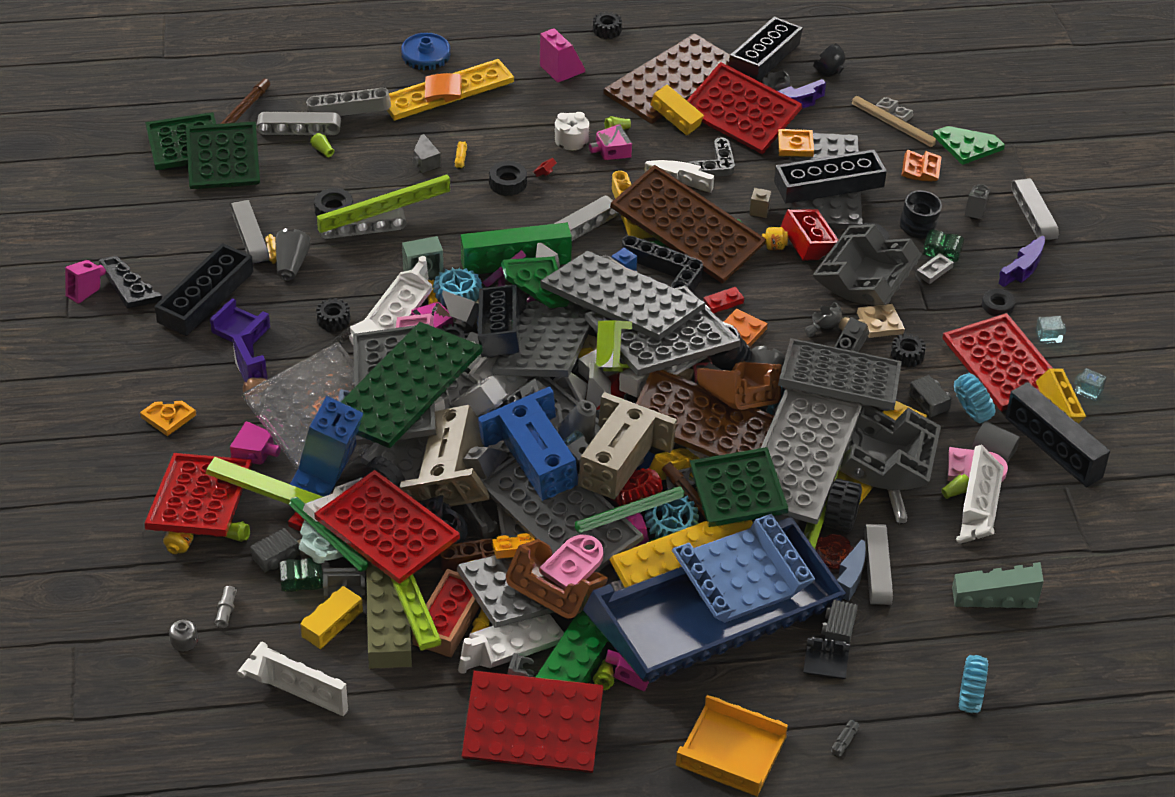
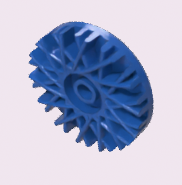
[401,33,450,71]

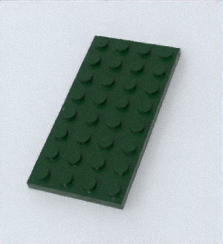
[341,322,483,448]

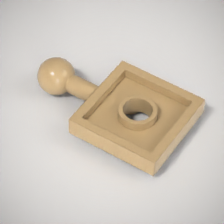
[839,304,905,338]

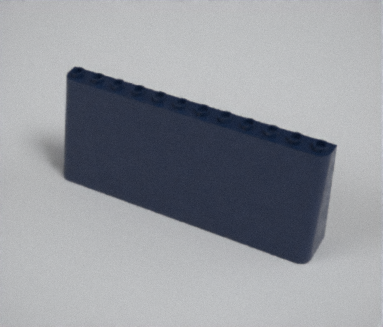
[583,517,846,683]

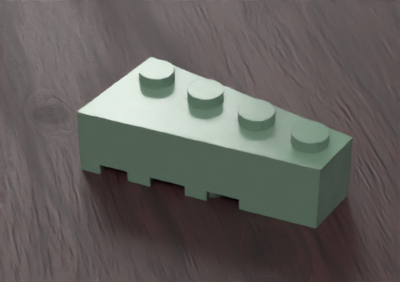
[952,562,1044,608]

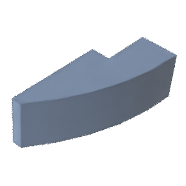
[837,540,866,601]

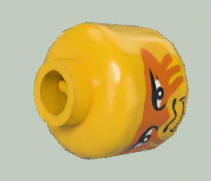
[762,227,788,250]
[163,531,194,554]

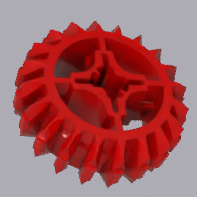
[610,468,663,508]

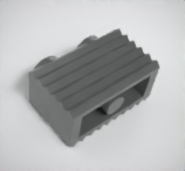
[909,374,952,417]
[251,528,300,573]
[821,600,858,644]

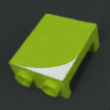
[596,320,632,372]

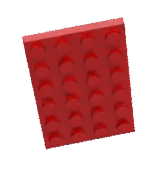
[687,62,802,154]
[942,313,1053,411]
[145,453,252,536]
[314,470,460,584]
[462,671,604,773]

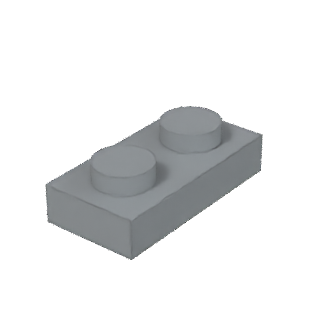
[916,254,954,284]

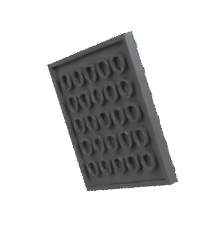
[585,286,740,376]
[778,338,902,411]

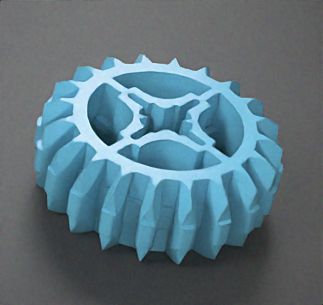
[433,267,482,306]
[954,373,995,423]
[644,496,700,539]
[959,655,988,713]

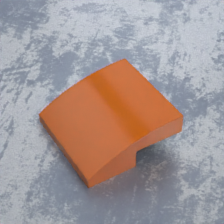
[425,73,462,103]
[901,150,941,181]

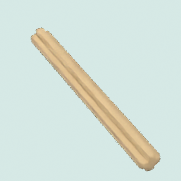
[852,96,936,147]

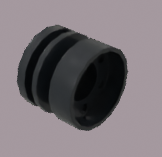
[900,190,942,238]
[707,325,752,371]

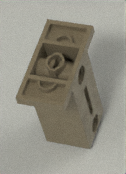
[578,392,677,500]
[399,405,490,507]

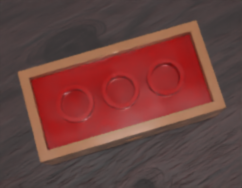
[412,569,480,657]

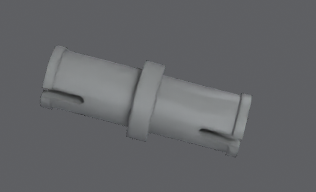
[215,586,237,628]

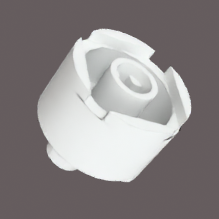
[555,112,589,150]

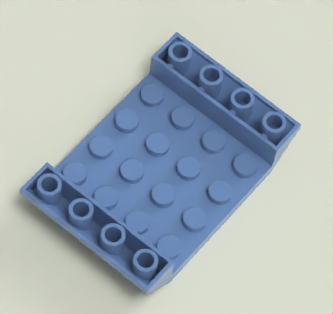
[672,514,815,623]

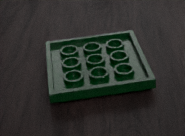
[145,112,216,170]
[186,121,260,189]
[689,447,789,527]

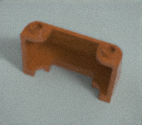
[697,362,781,410]
[506,539,608,618]

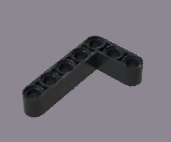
[622,236,703,293]

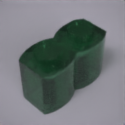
[923,230,964,262]
[279,558,323,592]

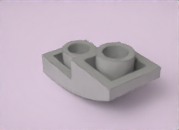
[875,98,913,122]

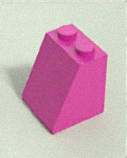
[540,28,585,82]

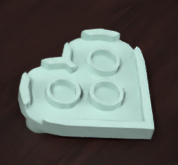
[299,520,357,563]

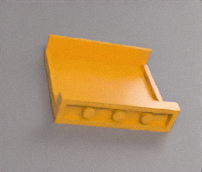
[676,695,788,797]

